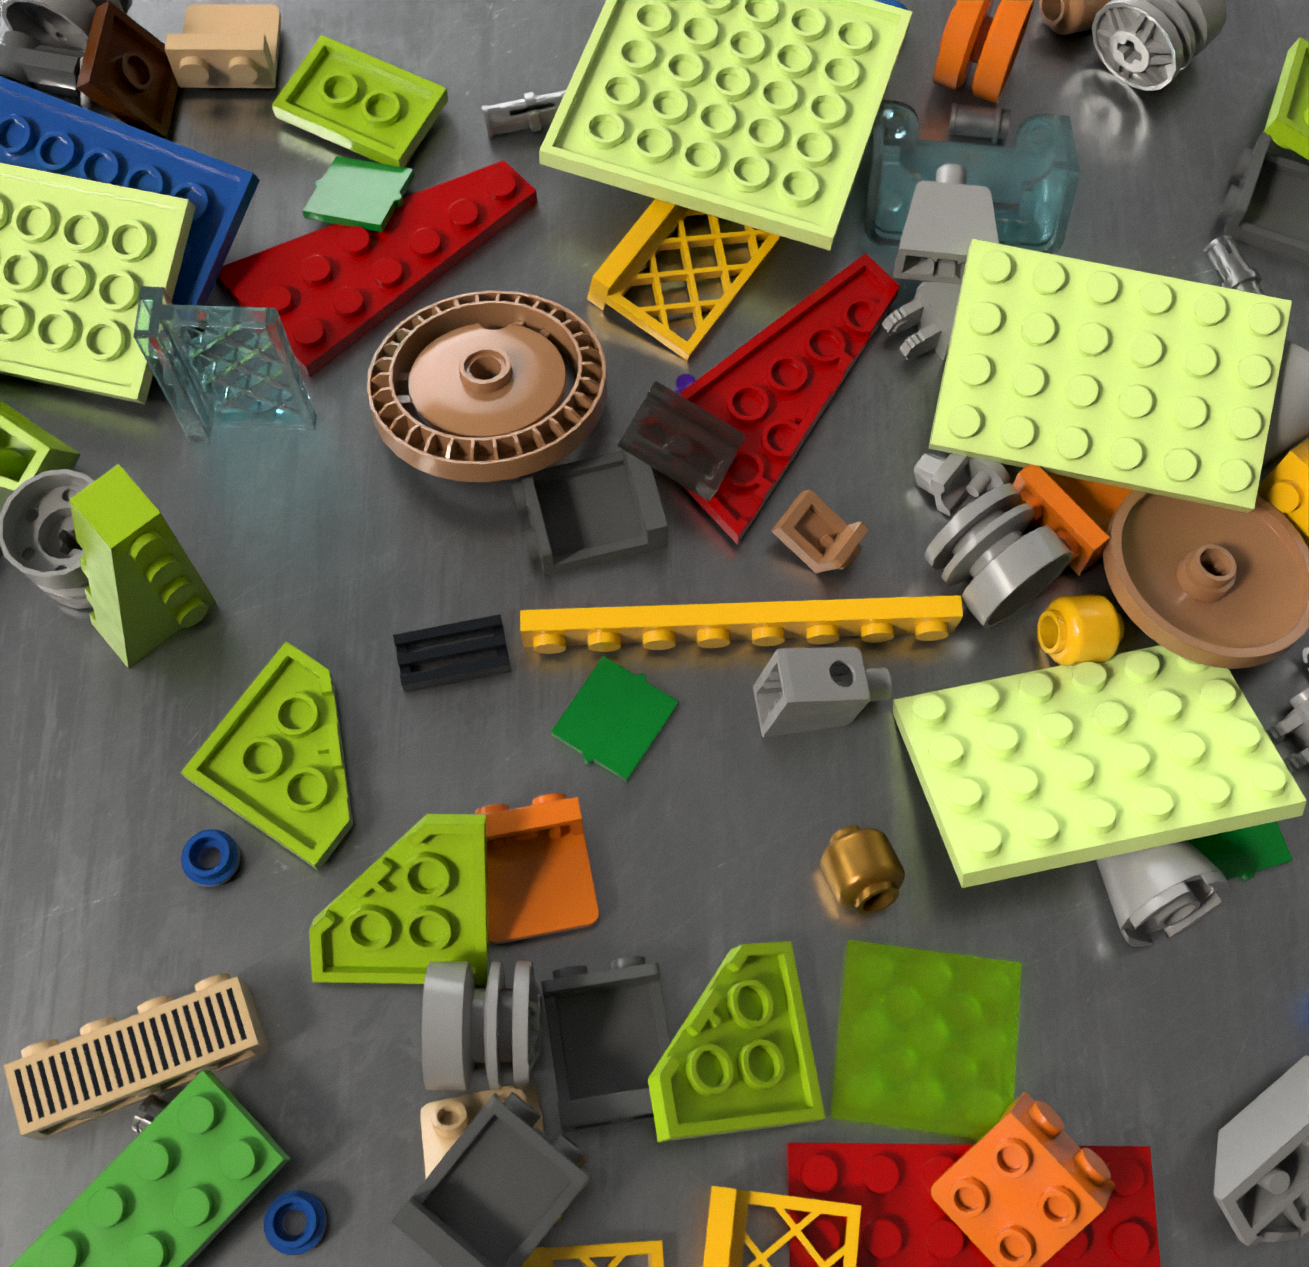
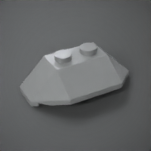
[1214,1055,1309,1246]

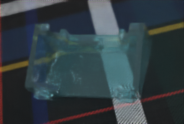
[864,100,1080,254]

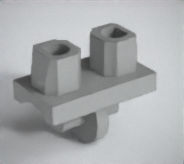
[914,453,1010,517]

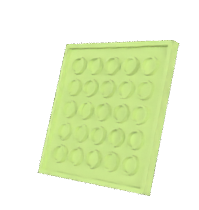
[539,0,912,250]

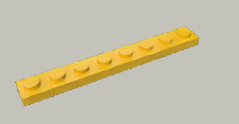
[520,595,963,654]

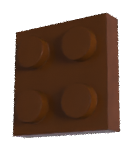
[76,1,178,139]

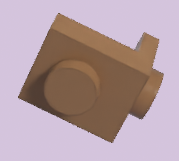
[771,489,869,573]

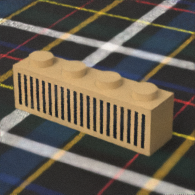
[3,974,270,1141]

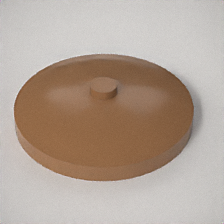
[1103,490,1309,669]

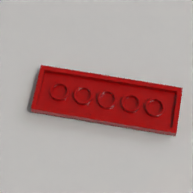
[786,1142,1161,1267]

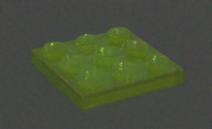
[829,940,1022,1141]

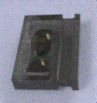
[617,380,746,501]

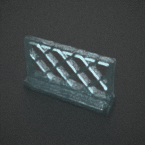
[133,286,317,443]

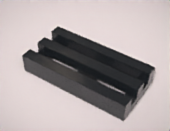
[393,614,511,691]

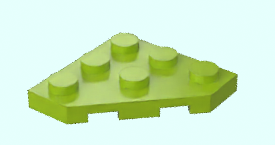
[180,641,353,871]
[309,814,490,985]
[648,941,826,1142]

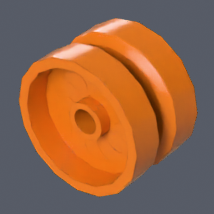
[933,0,1035,104]

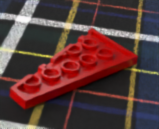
[216,160,537,377]
[635,253,900,545]

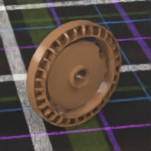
[366,291,607,482]

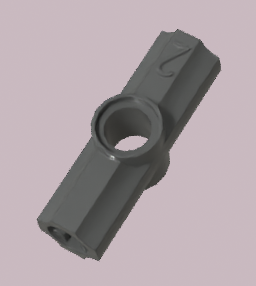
[0,31,85,98]

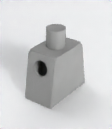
[893,164,999,284]
[752,647,892,738]

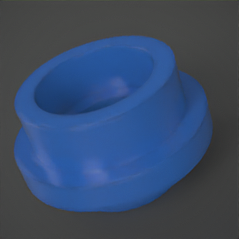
[181,829,240,887]
[264,1190,327,1255]

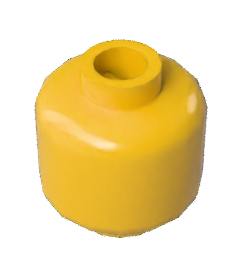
[1037,594,1124,667]

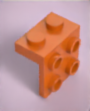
[1013,464,1133,575]
[475,793,599,944]
[931,1091,1115,1267]

